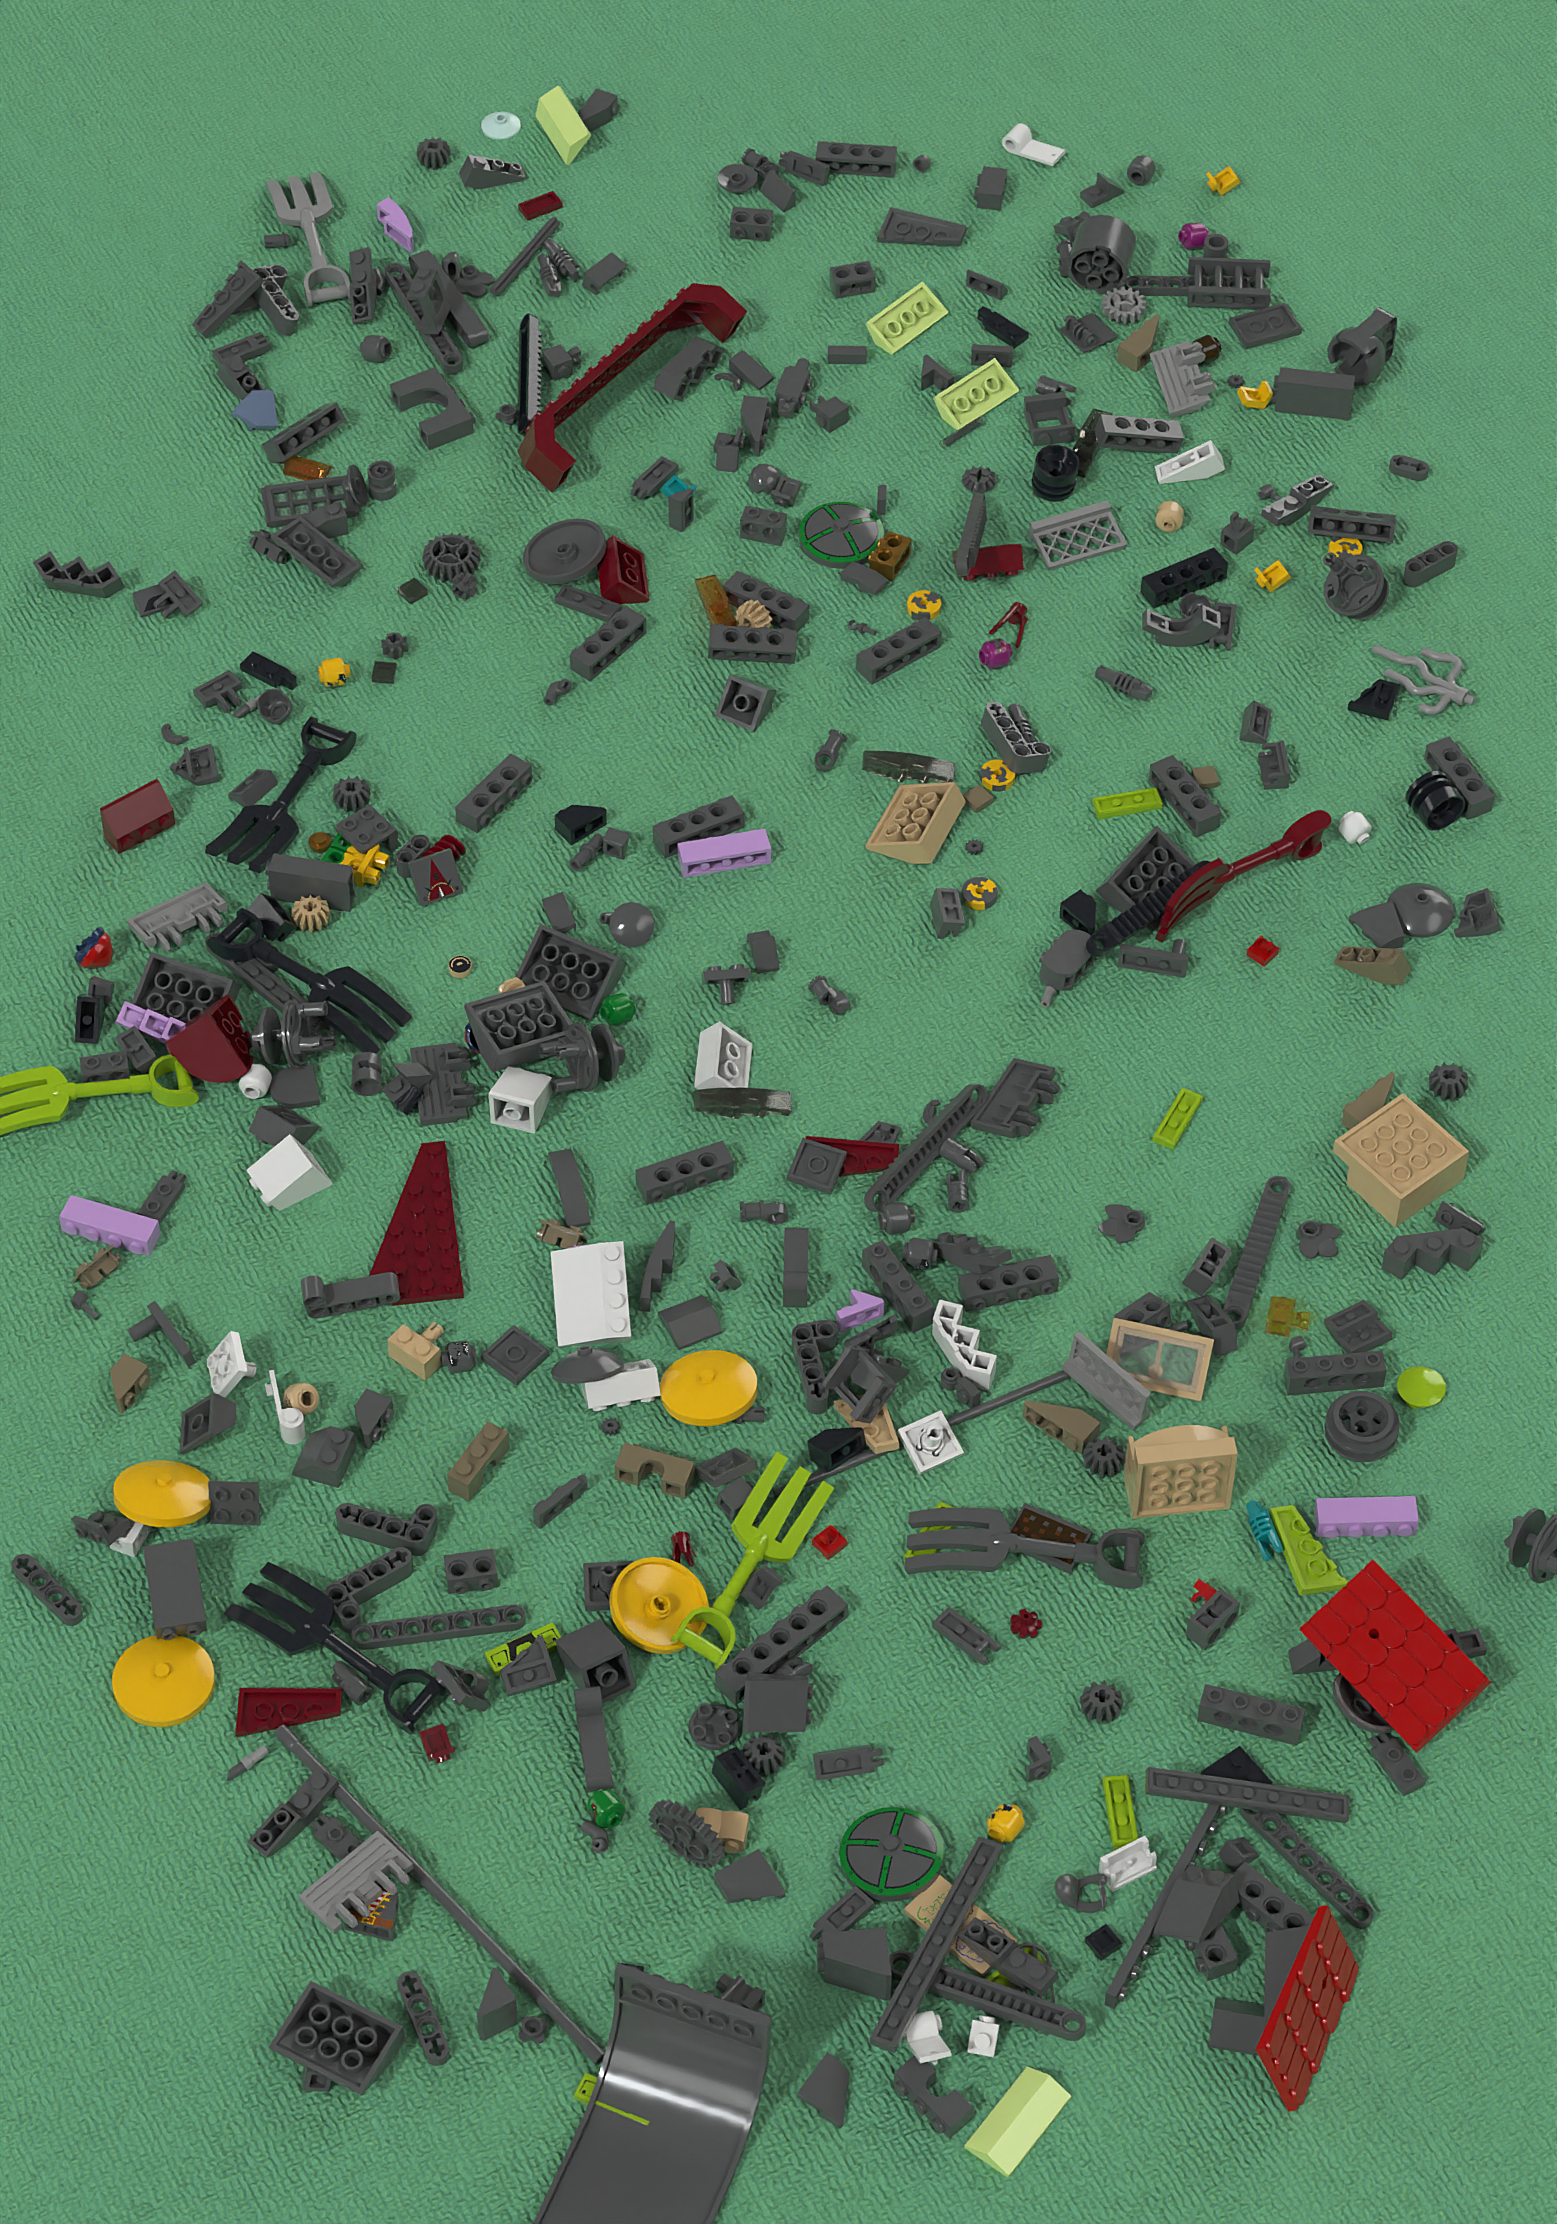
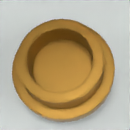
[309,832,331,853]

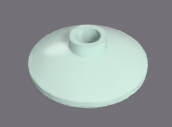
[481,112,521,140]

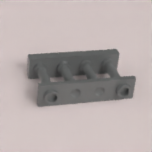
[1187,257,1271,309]

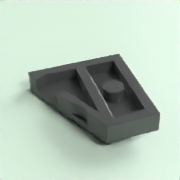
[500,1635,557,1697]

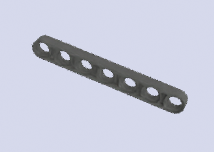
[1125,276,1265,296]
[351,1605,526,1650]
[1240,1808,1374,1929]

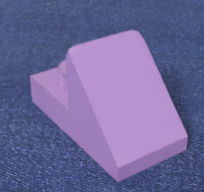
[836,1289,884,1332]

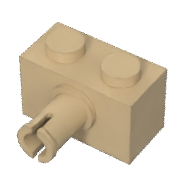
[387,1322,444,1381]

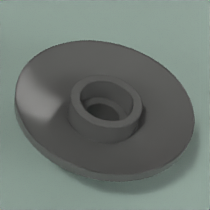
[718,164,758,193]
[344,465,368,506]

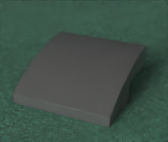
[1324,1300,1392,1354]

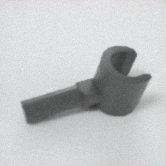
[1258,484,1282,501]
[72,1290,99,1320]
[1289,1336,1305,1358]

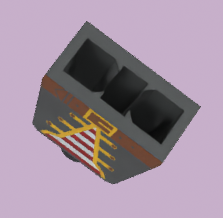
[344,1877,399,1942]

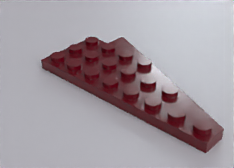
[369,1141,464,1306]

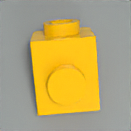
[1206,166,1241,196]
[1237,381,1273,409]
[1254,560,1291,593]

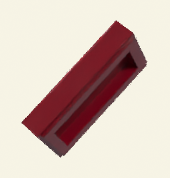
[518,191,563,221]

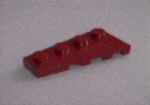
[805,1136,899,1177]
[236,1688,342,1737]

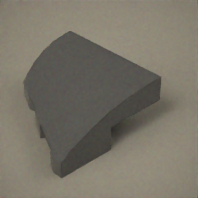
[844,1315,898,1350]
[714,1849,785,1903]

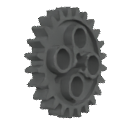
[648,1799,725,1868]

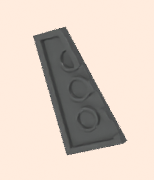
[877,207,967,246]
[192,260,265,338]

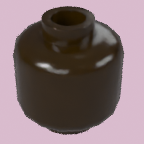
[1192,335,1222,365]

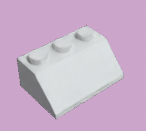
[694,1021,752,1100]
[581,1359,661,1411]

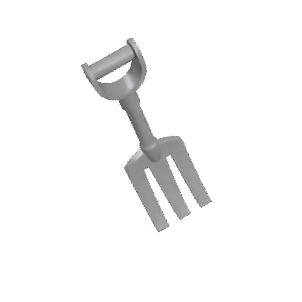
[266,172,350,308]

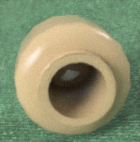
[1155,501,1184,532]
[283,1383,319,1415]

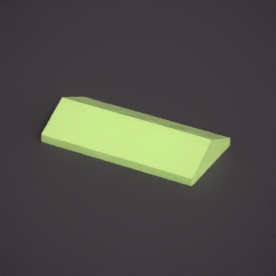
[536,86,591,165]
[866,281,949,355]
[933,358,1020,430]
[964,2066,1071,2178]

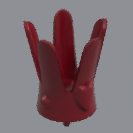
[671,1531,697,1566]

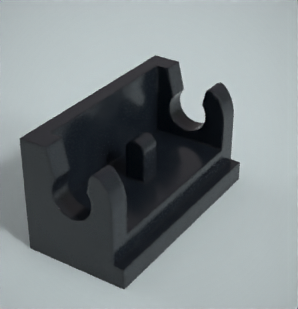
[247,893,298,942]
[712,1746,766,1810]

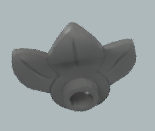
[454,265,494,297]
[1098,1204,1145,1243]
[1298,1220,1340,1260]

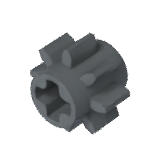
[451,572,478,599]
[381,632,408,659]

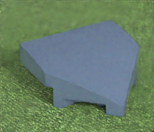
[231,390,277,431]

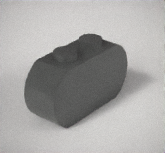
[1039,930,1097,990]

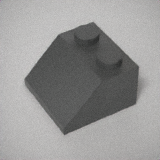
[715,674,777,731]
[249,1105,319,1146]
[292,1426,356,1488]

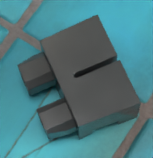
[708,1974,765,2011]

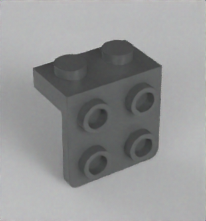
[336,804,399,853]

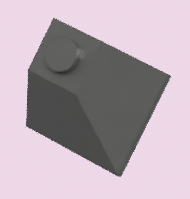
[179,1392,237,1455]

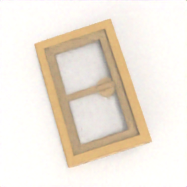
[1106,1318,1214,1401]

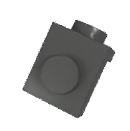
[1054,216,1083,242]
[770,475,802,507]
[740,1565,783,1610]
[1026,1736,1052,1782]

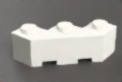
[932,1300,997,1391]

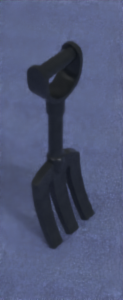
[205,716,357,874]
[207,908,412,1054]
[224,1562,447,1734]

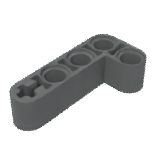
[252,265,299,336]
[981,702,1051,774]
[783,1227,809,1308]
[301,1272,400,1319]
[792,1320,837,1414]
[335,1503,438,1556]
[325,1547,413,1633]
[574,1686,613,1792]

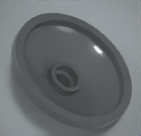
[1387,883,1454,938]
[551,1346,624,1384]
[1332,1673,1393,1733]

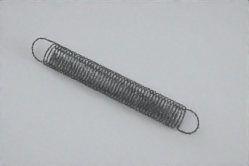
[940,415,986,448]

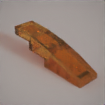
[695,574,737,642]

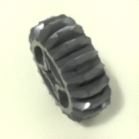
[422,532,480,583]

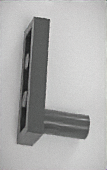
[1117,939,1188,978]
[127,1301,196,1367]

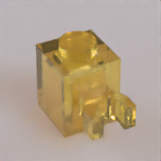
[1265,1296,1311,1337]

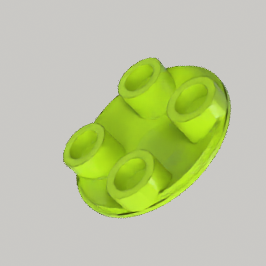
[1397,1366,1446,1409]

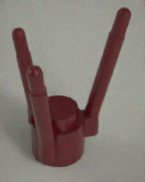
[989,602,1028,648]

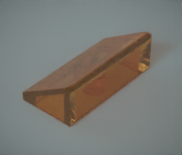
[283,455,332,481]

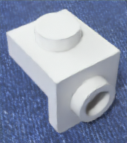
[967,2015,1000,2057]

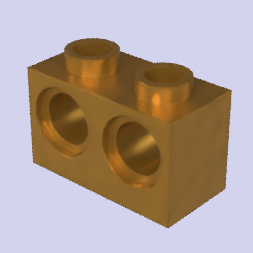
[868,531,912,581]

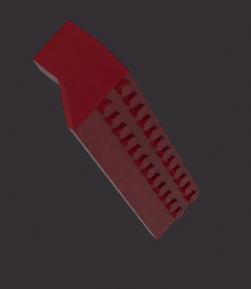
[517,283,748,493]

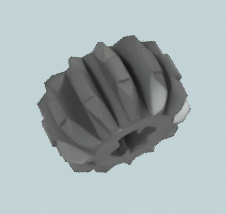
[416,137,451,170]
[333,775,371,813]
[1428,1062,1468,1102]
[1083,1436,1125,1478]
[1080,1680,1123,1725]
[743,1732,786,1777]

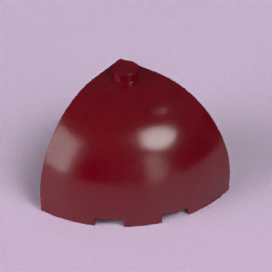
[165,994,253,1083]

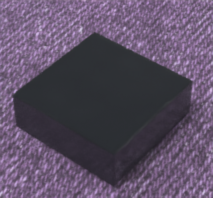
[1085,1924,1122,1961]

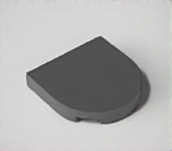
[270,1064,320,1109]

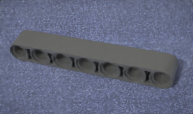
[408,250,489,348]

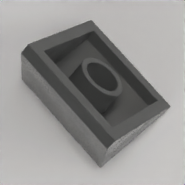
[477,1968,518,2041]
[1208,1997,1264,2056]

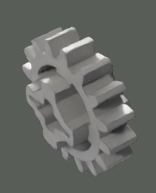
[1102,287,1146,324]

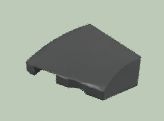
[1454,888,1501,938]
[1349,902,1405,949]
[797,2052,850,2129]

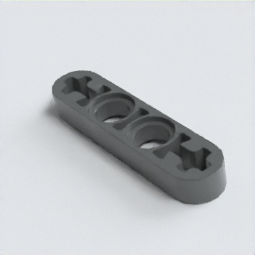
[12,1554,83,1626]
[397,1971,450,2066]

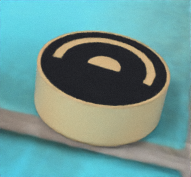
[449,955,472,978]

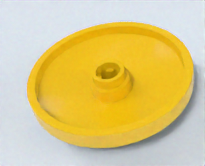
[660,1350,758,1426]
[113,1460,211,1527]
[609,1557,709,1654]
[112,1635,215,1727]

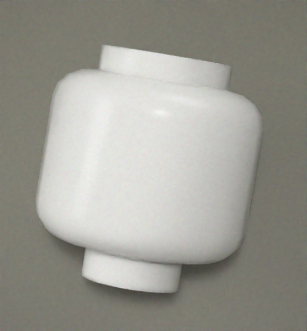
[1338,811,1372,845]
[239,1064,272,1099]

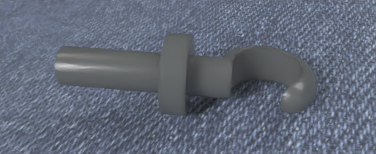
[847,620,877,636]

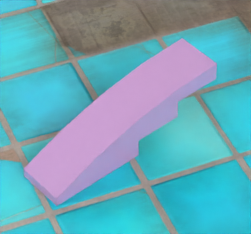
[115,1001,186,1044]

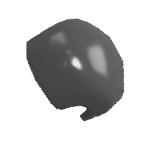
[748,464,781,494]
[1179,592,1213,618]
[257,689,292,724]

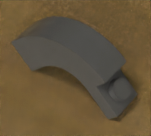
[1142,605,1221,647]

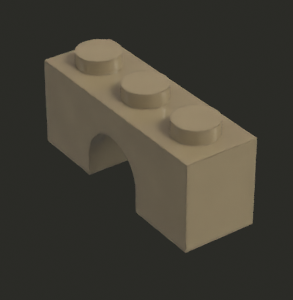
[447,1422,510,1501]
[614,1443,695,1499]

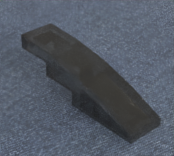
[1073,408,1113,478]
[862,750,955,784]
[693,1087,792,1119]

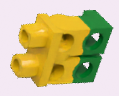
[321,833,389,888]

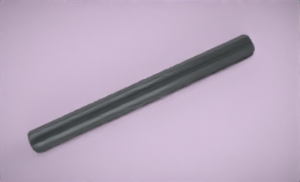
[490,217,560,297]

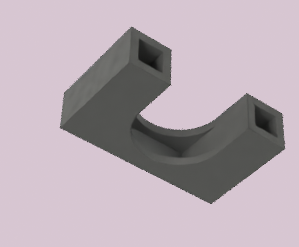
[390,367,475,450]

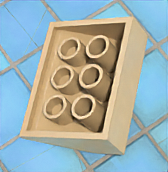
[865,782,966,864]

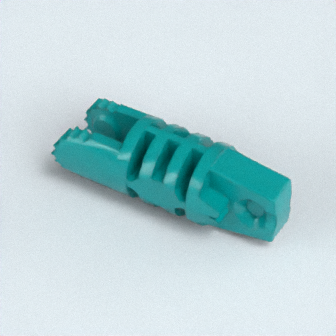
[1246,1500,1284,1561]

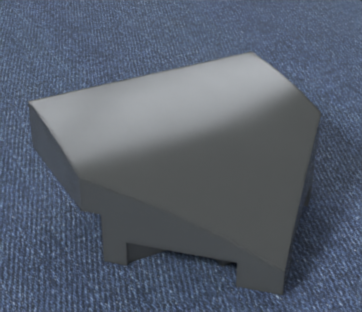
[169,744,220,786]

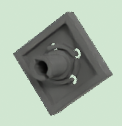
[702,964,750,1004]
[583,1561,633,1611]

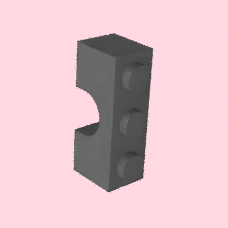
[893,2055,974,2139]

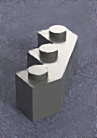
[653,337,724,401]
[33,551,125,599]
[1381,1228,1484,1280]

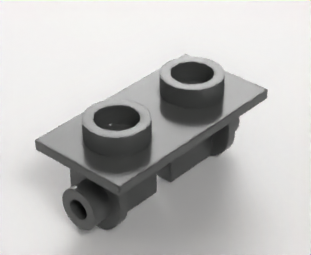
[249,529,287,564]
[1434,1201,1486,1236]

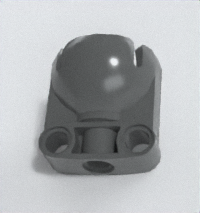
[1327,307,1397,386]

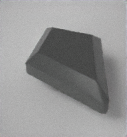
[859,1121,901,1144]

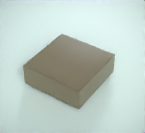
[1191,766,1219,789]
[963,785,993,813]

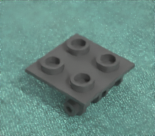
[1059,313,1117,353]
[208,1481,261,1526]

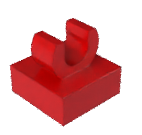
[1246,935,1279,967]
[812,1525,847,1560]
[1191,1579,1217,1603]

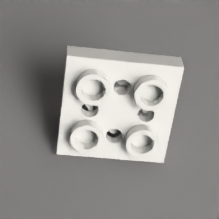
[207,1331,256,1398]
[897,1410,964,1475]

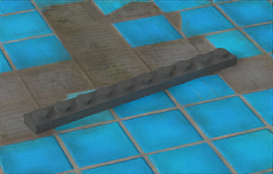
[1105,1804,1229,2009]
[870,1836,1003,2054]

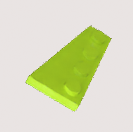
[1269,1505,1348,1596]

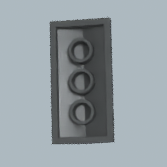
[271,516,362,588]

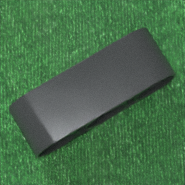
[1403,541,1458,587]

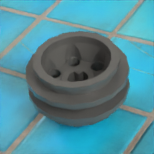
[1324,1391,1400,1462]

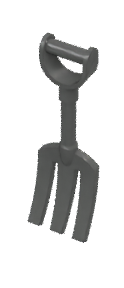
[904,1508,1145,1589]

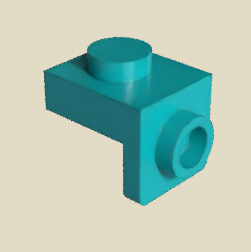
[660,475,697,498]

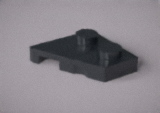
[1347,679,1400,721]
[1201,1746,1273,1785]

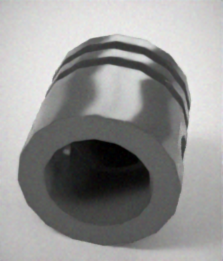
[1203,234,1228,258]

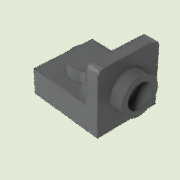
[713,427,746,453]

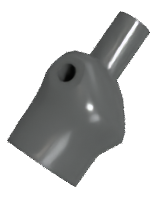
[442,252,460,280]

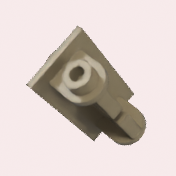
[536,1218,588,1249]
[73,1245,122,1290]

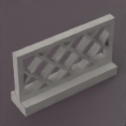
[1028,500,1127,571]
[1062,1331,1151,1431]

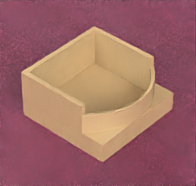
[1333,1093,1469,1228]
[1124,1425,1238,1519]

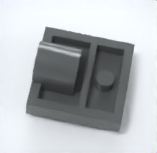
[431,1660,491,1712]

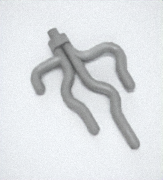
[1372,645,1476,715]

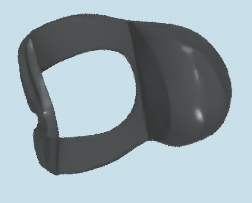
[1054,1874,1107,1913]

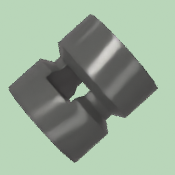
[367,460,397,501]
[351,1052,382,1096]

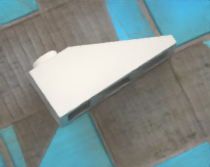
[1155,440,1225,484]

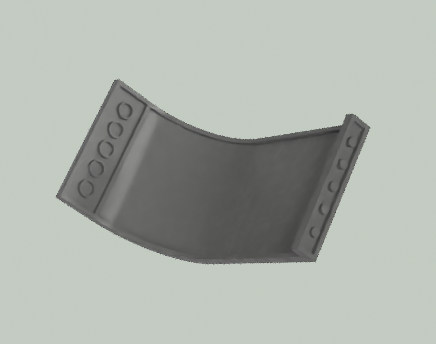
[533,1963,772,2224]

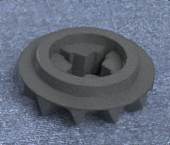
[962,465,996,493]

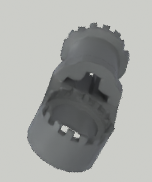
[741,148,779,181]
[1056,240,1073,277]
[814,729,848,772]
[808,975,850,1015]
[740,1200,788,1225]

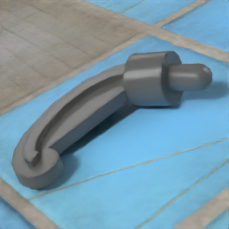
[715,373,741,391]
[161,723,189,745]
[923,1099,940,1124]

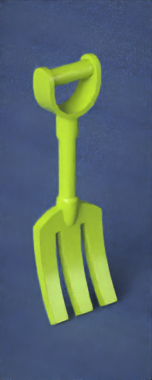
[0,1054,199,1135]
[671,1451,834,1670]

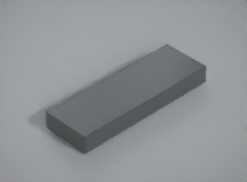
[555,584,622,622]

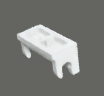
[110,1517,153,1558]
[1099,1836,1157,1892]

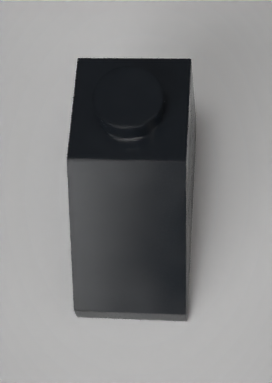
[554,805,607,845]
[1060,889,1096,935]
[75,994,106,1044]
[807,1427,867,1472]

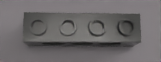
[816,141,897,178]
[262,402,346,463]
[1094,414,1184,453]
[1308,506,1396,543]
[723,571,809,633]
[570,606,647,681]
[856,617,941,685]
[708,624,797,664]
[1424,736,1494,820]
[455,753,533,833]
[1149,755,1222,837]
[653,795,745,858]
[635,1140,734,1205]
[862,1240,934,1333]
[958,1255,1059,1312]
[1283,1350,1387,1396]
[1197,1684,1305,1746]
[1233,1862,1314,1932]

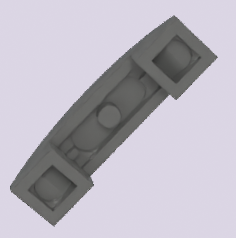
[548,1148,591,1228]

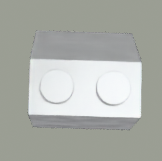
[489,1066,553,1134]
[246,1134,333,1211]

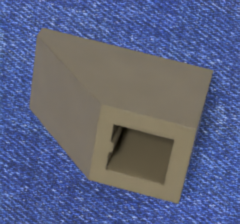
[110,1353,151,1414]

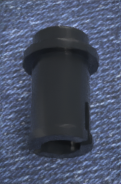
[396,1085,424,1116]

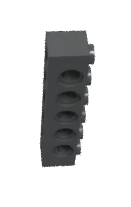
[715,1585,848,1706]

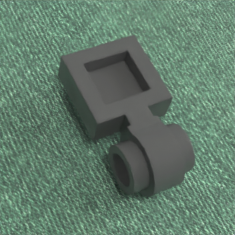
[941,1367,980,1408]

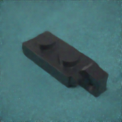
[977,306,1029,348]
[240,651,298,690]

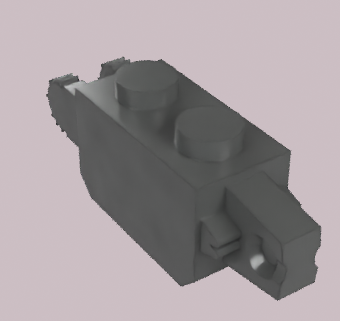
[776,358,813,418]

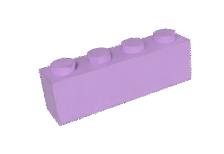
[677,829,771,878]
[59,1195,161,1256]
[1314,1496,1419,1538]

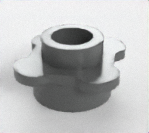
[496,404,518,424]
[518,2016,548,2044]

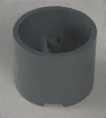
[1067,215,1136,294]

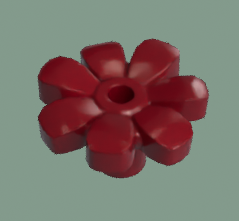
[1010,1609,1042,1639]

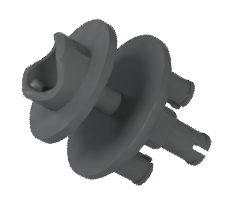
[1323,552,1389,620]
[251,999,336,1069]
[538,1022,626,1093]
[1504,1508,1557,1584]

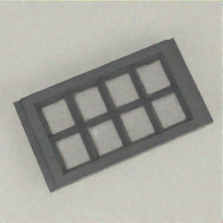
[261,475,360,528]

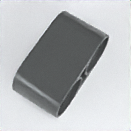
[396,834,431,878]

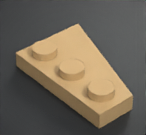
[834,1394,899,1454]

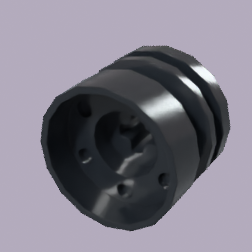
[1031,445,1079,502]
[1405,771,1465,831]

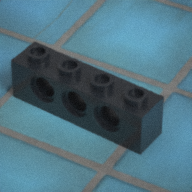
[1140,547,1228,608]

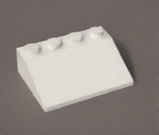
[551,1241,631,1347]

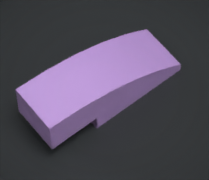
[377,197,414,253]

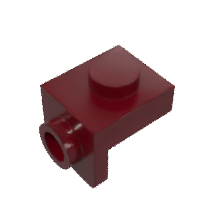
[418,1723,455,1764]

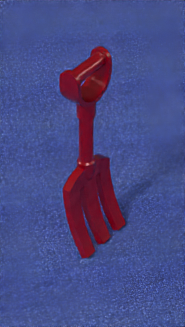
[1155,810,1331,943]

